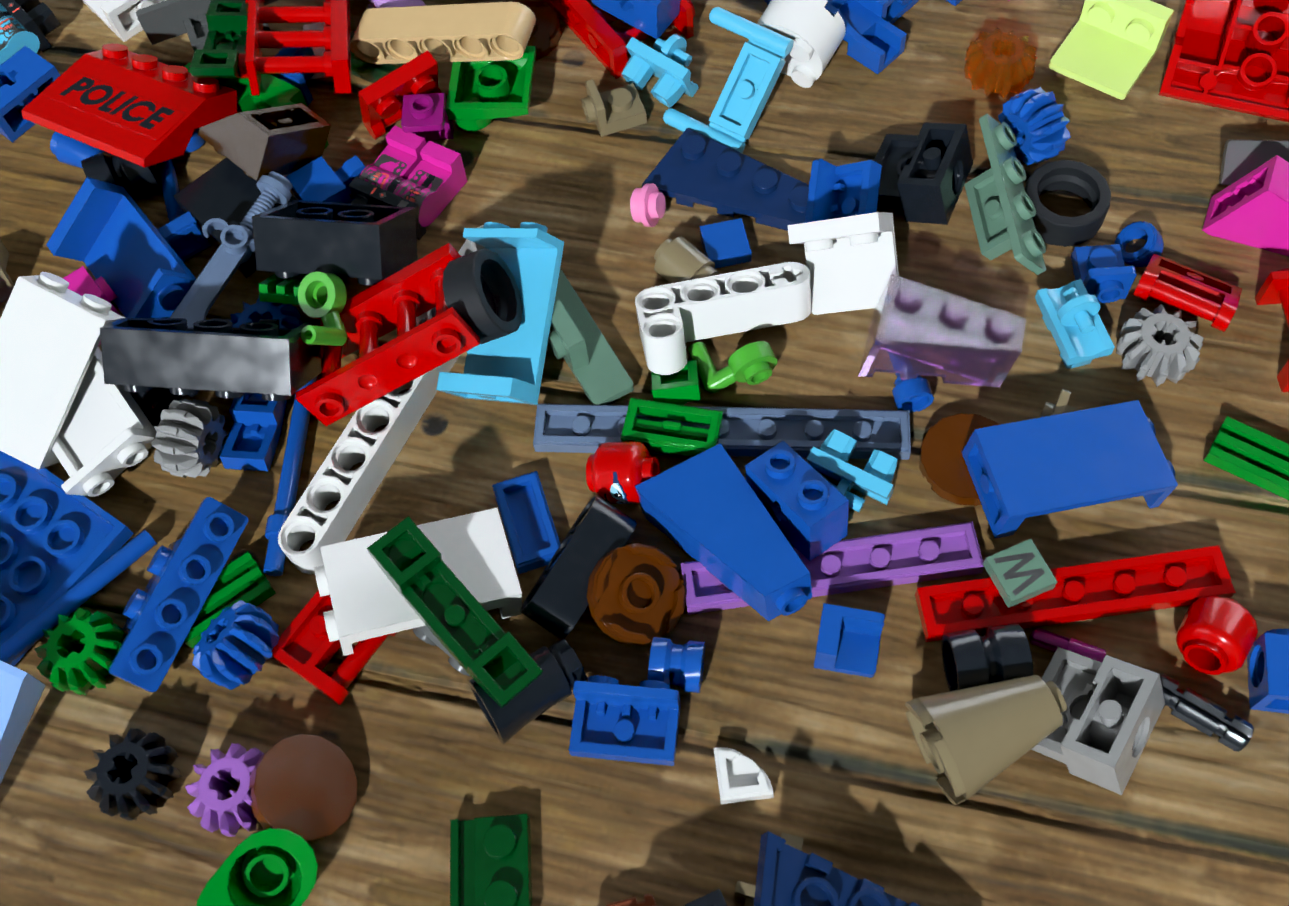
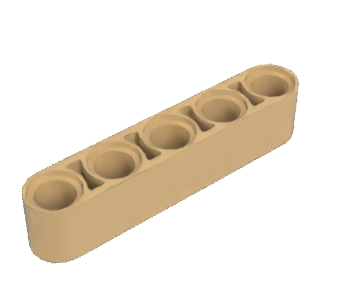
[350,2,536,64]

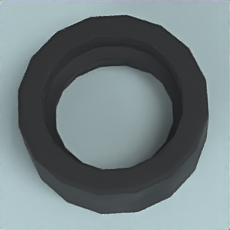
[1025,160,1111,247]
[442,248,522,344]

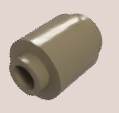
[654,237,720,283]

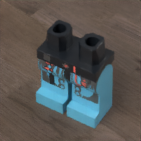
[0,0,61,65]

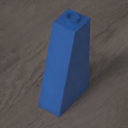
[635,443,812,621]

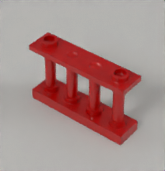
[239,0,352,95]
[545,0,695,79]
[295,243,480,426]

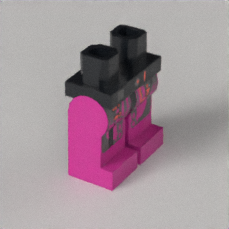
[348,125,468,240]

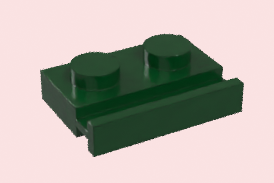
[450,814,532,906]

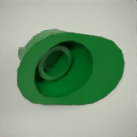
[196,828,318,906]

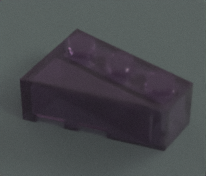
[858,274,1026,387]

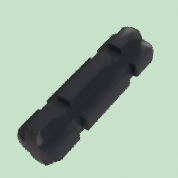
[1158,673,1254,751]

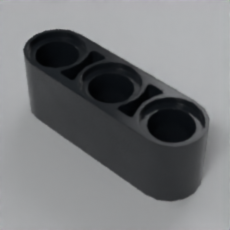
[519,495,637,639]

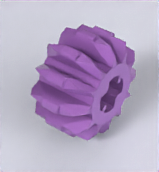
[185,743,264,837]

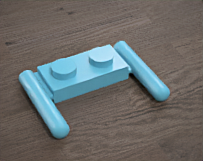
[663,7,794,153]

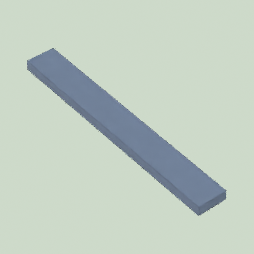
[533,404,911,460]

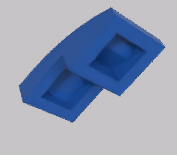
[220,393,287,471]

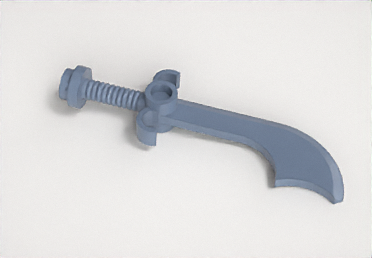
[170,171,292,397]

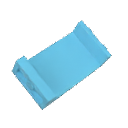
[436,222,564,405]

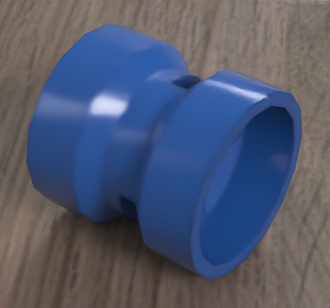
[648,637,705,693]

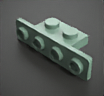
[964,114,1046,275]
[548,268,634,405]

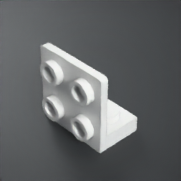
[787,212,902,315]

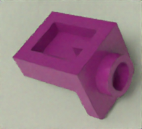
[401,93,454,141]

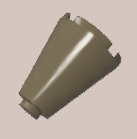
[905,675,1067,805]

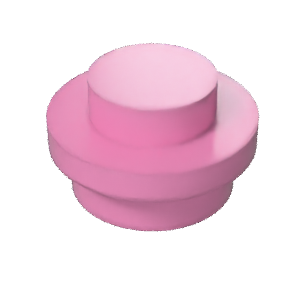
[630,183,666,227]

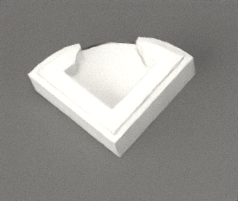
[714,747,774,804]

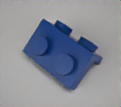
[804,159,882,223]
[569,675,681,766]

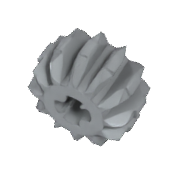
[1116,304,1204,387]
[151,399,227,478]

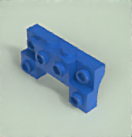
[825,0,962,74]

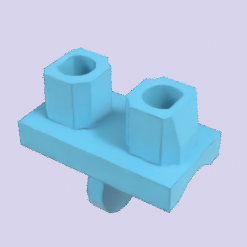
[621,34,699,108]
[1035,279,1115,369]
[807,429,898,512]

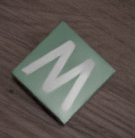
[983,539,1057,608]

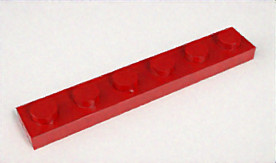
[915,545,1236,642]

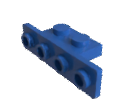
[109,497,248,692]

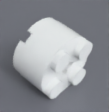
[757,0,846,88]

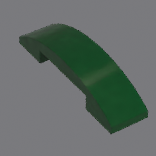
[190,0,248,78]
[367,516,543,708]

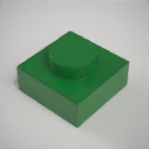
[651,360,700,405]

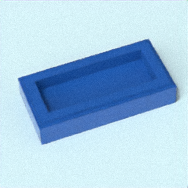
[492,471,560,574]

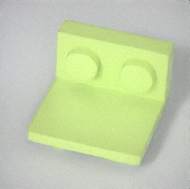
[1049,0,1174,100]

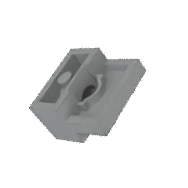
[1031,647,1165,795]

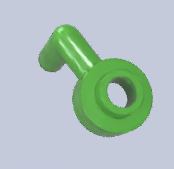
[298,272,348,346]
[688,341,777,393]

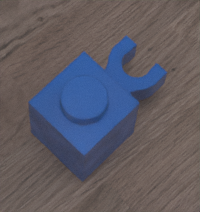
[285,155,365,203]

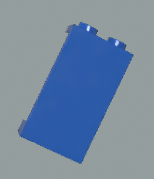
[46,177,196,318]
[962,400,1178,539]

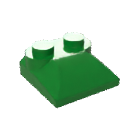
[445,46,536,131]

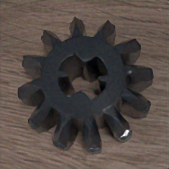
[84,728,182,821]

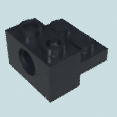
[874,123,973,225]

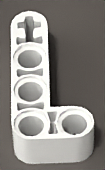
[635,262,812,375]

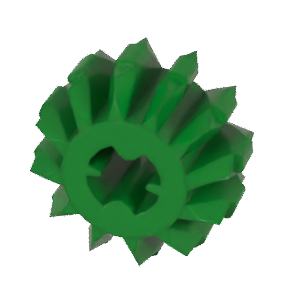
[34,608,126,695]

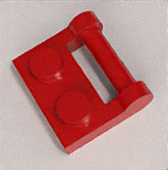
[358,50,441,140]
[1133,254,1242,332]
[271,590,397,705]

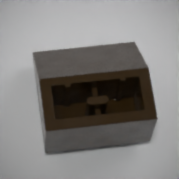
[198,103,331,181]

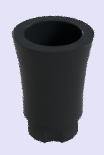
[468,639,588,744]

